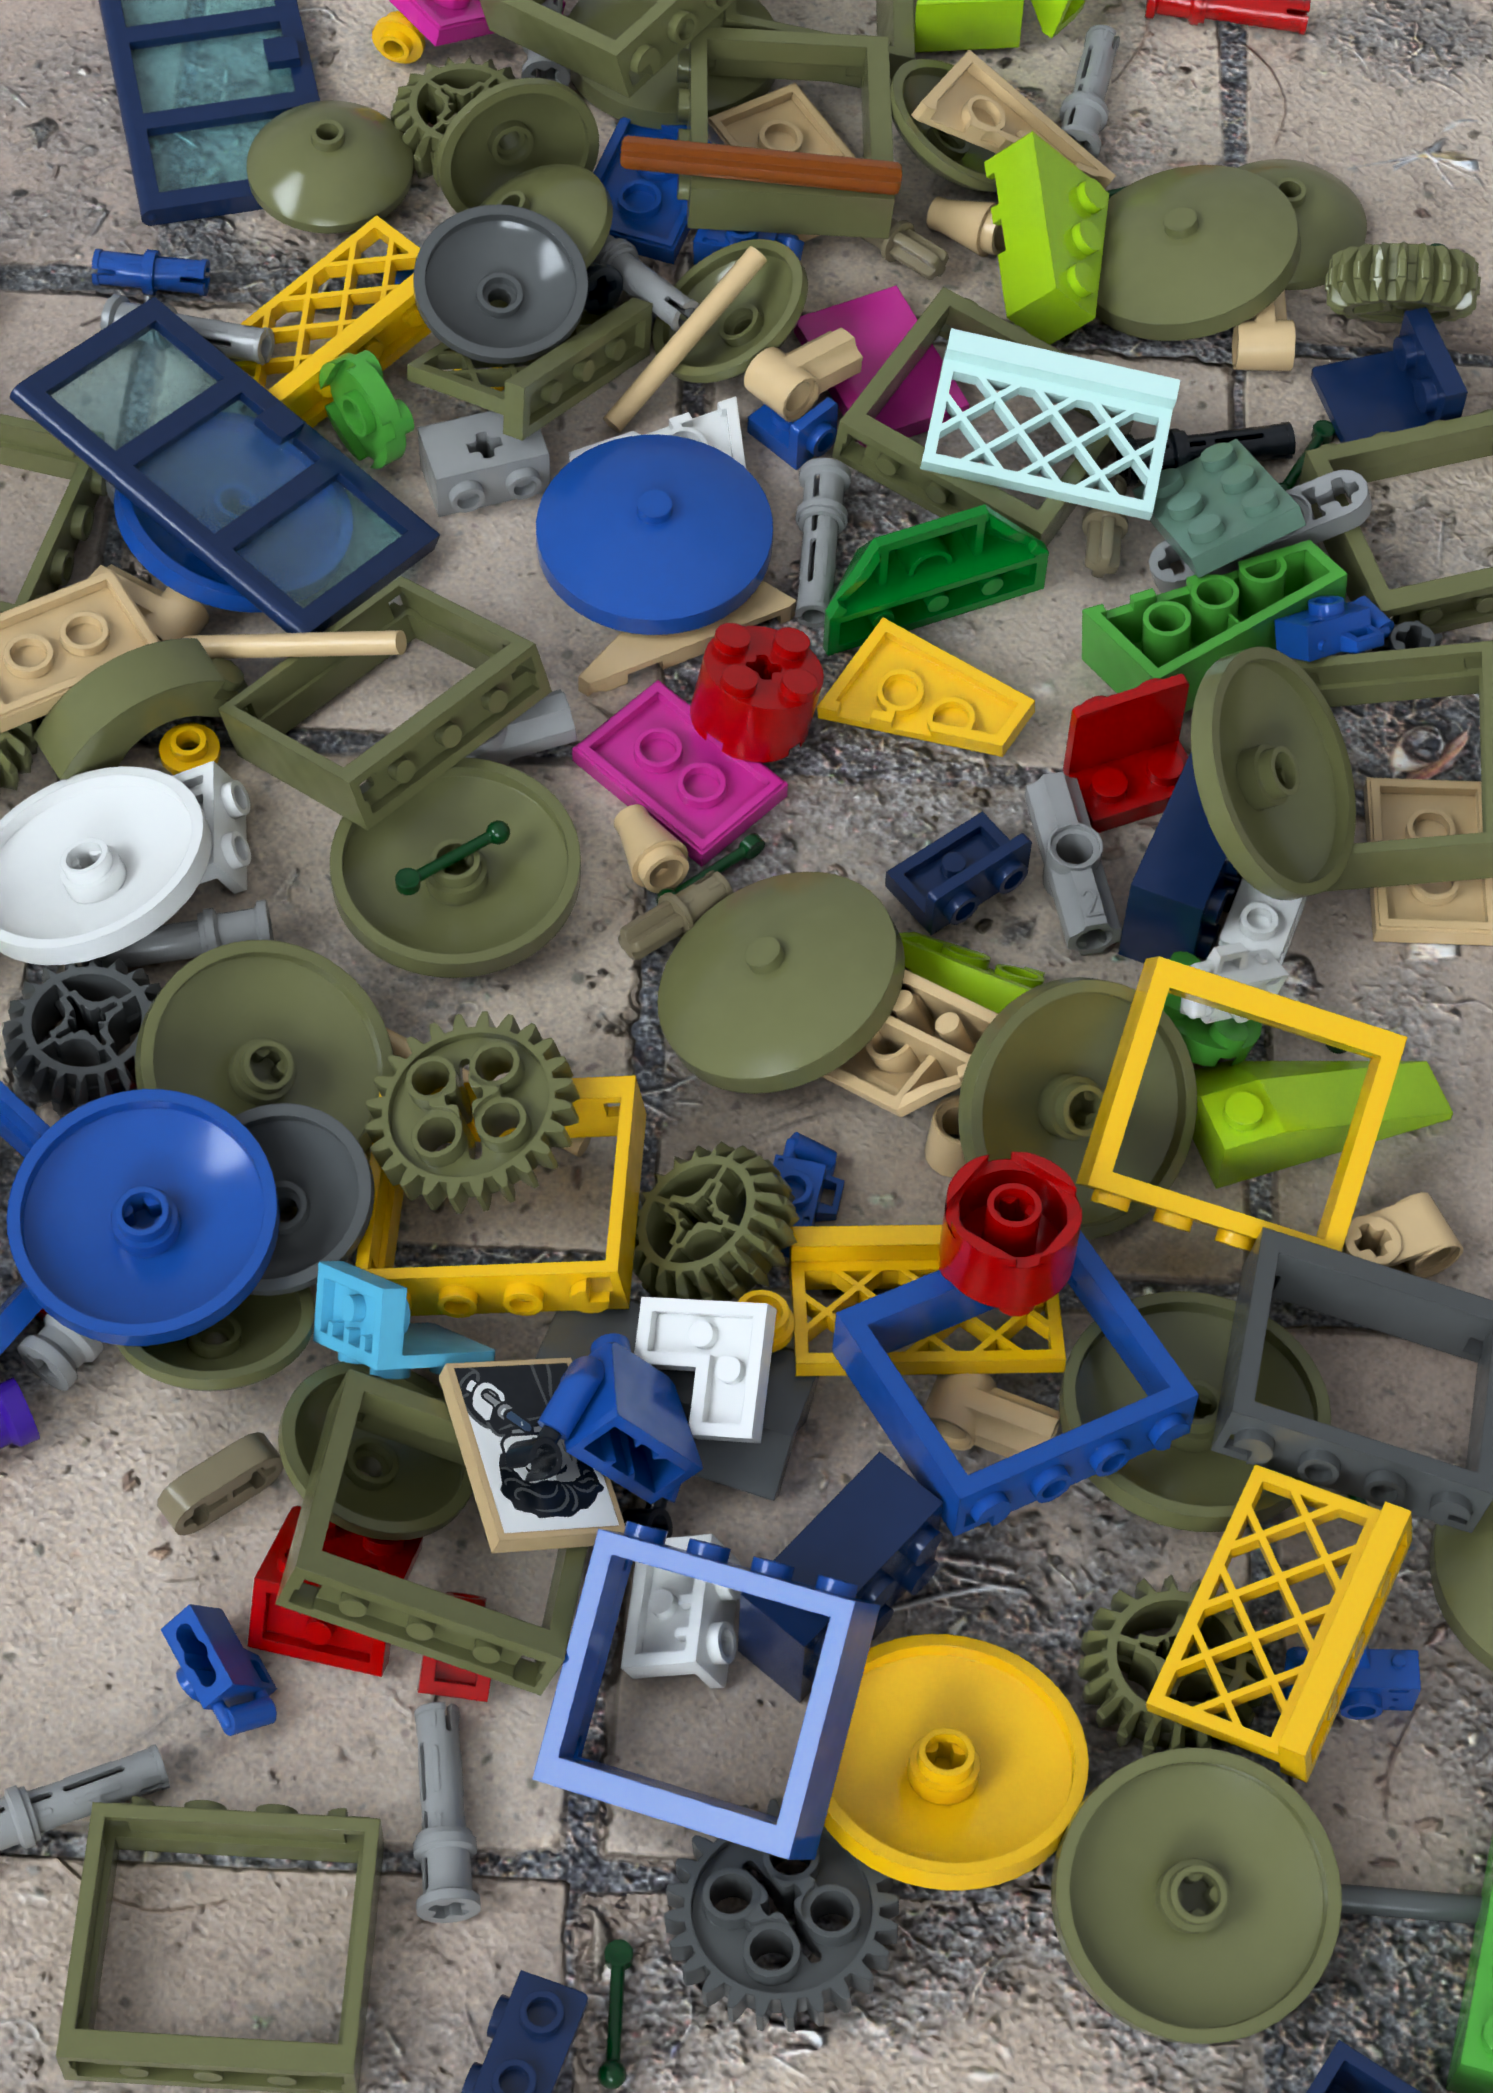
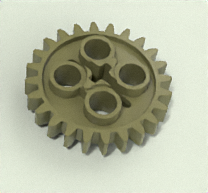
[365,1011,580,1214]

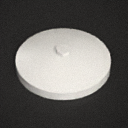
[0,766,212,965]

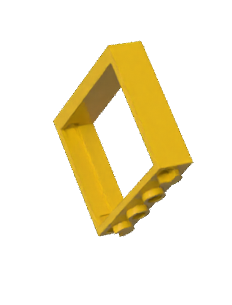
[1076,956,1408,1252]
[355,1075,647,1318]

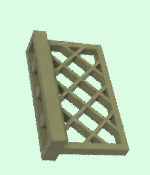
[407,297,653,441]

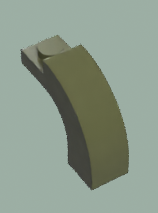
[34,638,248,780]

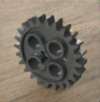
[664,1799,899,2032]

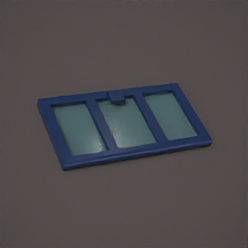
[98,0,320,226]
[9,297,440,633]

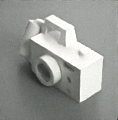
[1180,942,1289,1024]

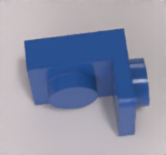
[747,397,838,470]

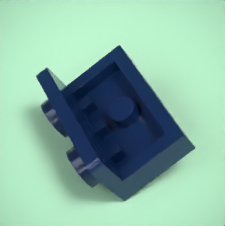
[885,811,1032,935]
[461,1970,588,2093]

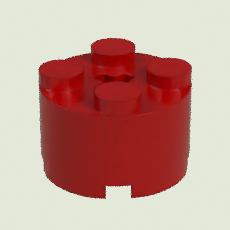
[690,623,824,763]
[939,1151,1082,1317]

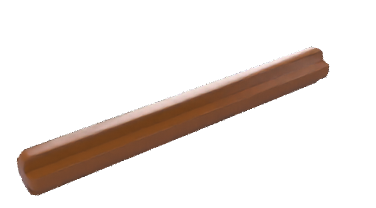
[620,135,902,195]

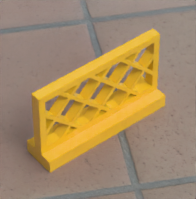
[228,215,431,439]
[789,1225,1066,1376]
[1146,1464,1412,1783]

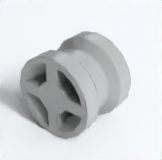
[17,1314,104,1391]

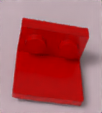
[1063,674,1189,833]
[247,1506,423,1677]

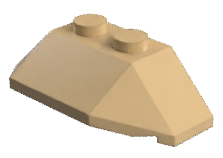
[822,969,998,1117]

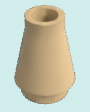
[926,196,1005,257]
[614,804,689,893]

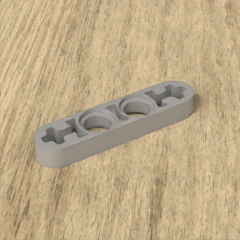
[1149,469,1372,593]

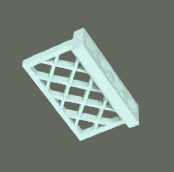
[920,328,1180,521]

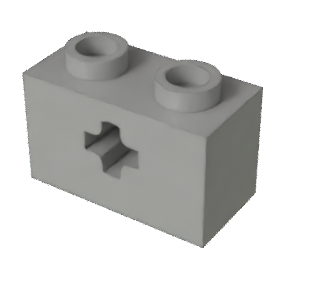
[417,411,550,517]

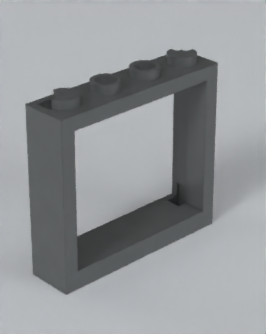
[1211,1227,1493,1533]

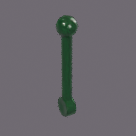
[1279,420,1335,491]
[395,820,510,895]
[656,833,765,905]
[597,1939,633,2089]

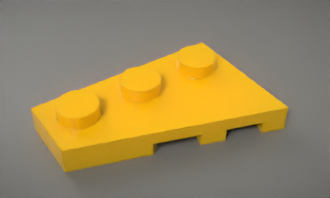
[817,617,1035,757]

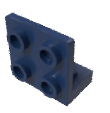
[1311,307,1468,443]

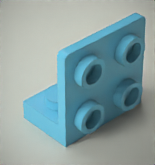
[313,1261,495,1379]

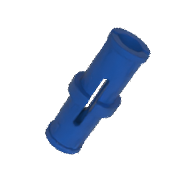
[92,249,211,296]

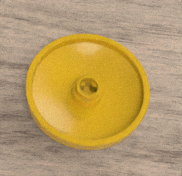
[824,1634,1089,1891]

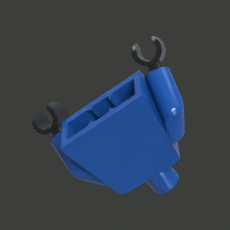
[505,1333,703,1538]

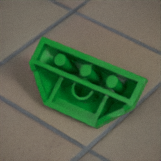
[823,504,1049,656]

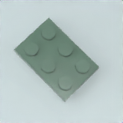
[1132,439,1306,578]

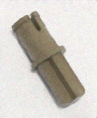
[860,218,949,280]
[1082,474,1129,578]
[618,870,733,960]

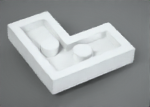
[634,1297,777,1443]

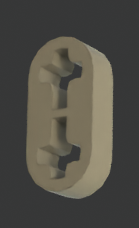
[157,1432,284,1535]

